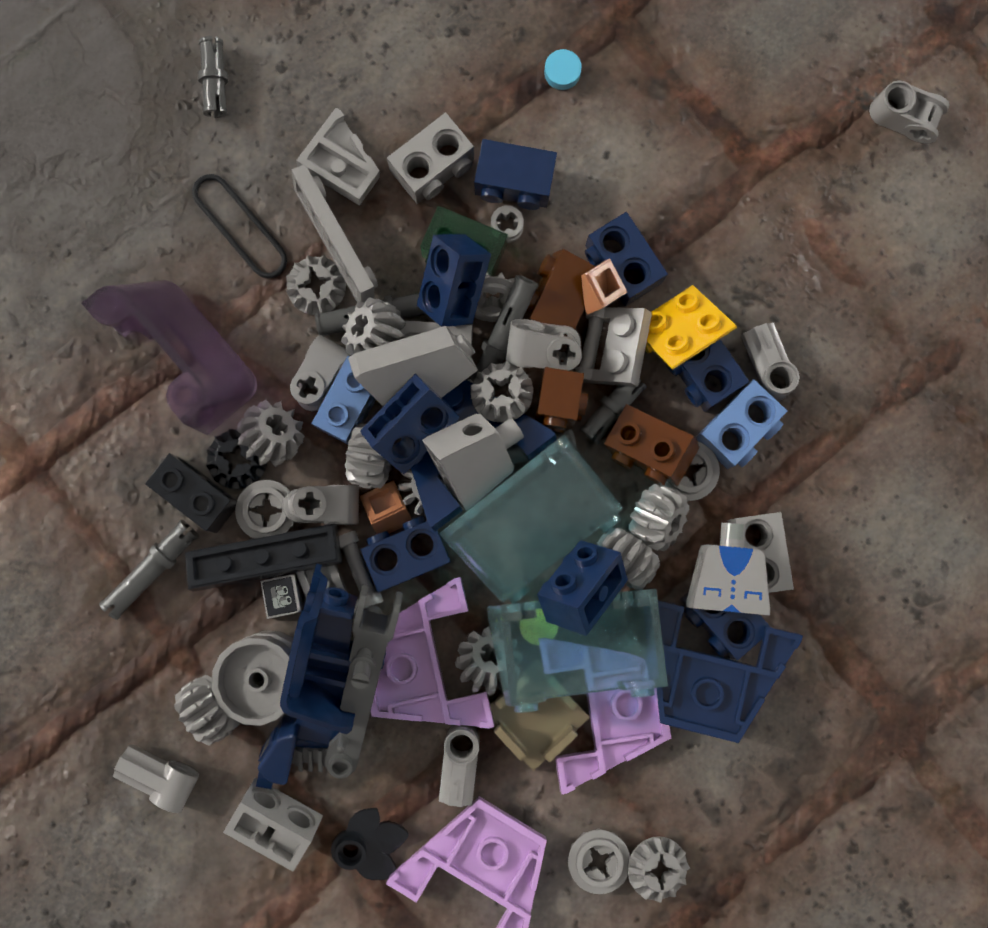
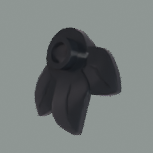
[331,808,409,880]

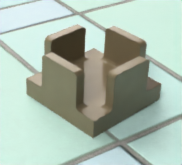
[490,659,590,771]

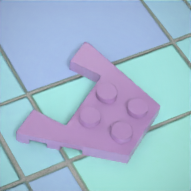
[370,577,495,729]
[538,639,671,794]
[386,796,547,928]

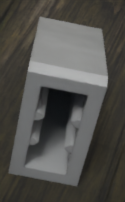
[348,326,478,406]

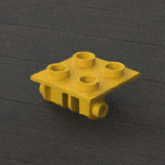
[645,285,737,370]

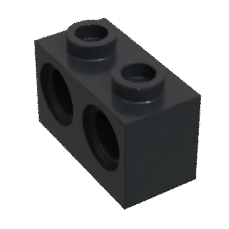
[145,453,237,533]

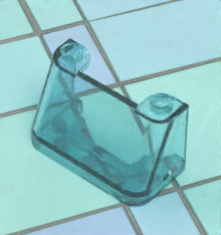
[439,434,623,604]
[487,589,668,713]

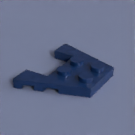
[401,379,557,532]
[648,598,803,743]

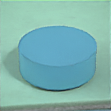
[544,49,581,90]

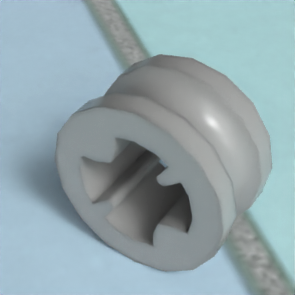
[491,205,524,243]

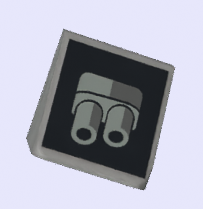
[260,574,305,619]

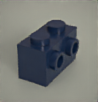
[474,139,557,210]
[537,540,628,636]

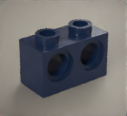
[584,211,668,307]
[417,234,491,327]
[664,339,750,412]
[360,373,460,474]
[360,516,451,592]
[680,591,770,660]

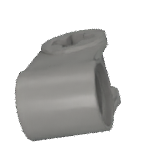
[869,80,950,143]
[506,319,582,371]
[290,335,351,412]
[282,485,359,525]

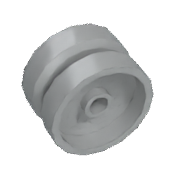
[212,630,293,726]

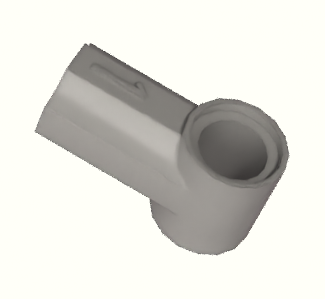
[741,323,800,401]
[439,725,480,807]
[113,744,199,813]

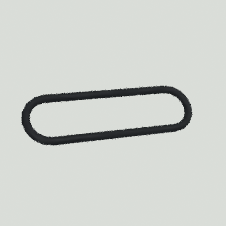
[192,174,287,279]

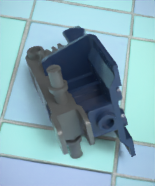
[256,563,403,789]

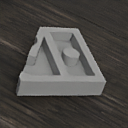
[296,108,380,206]

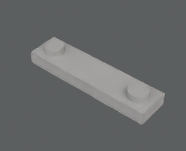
[291,164,378,303]

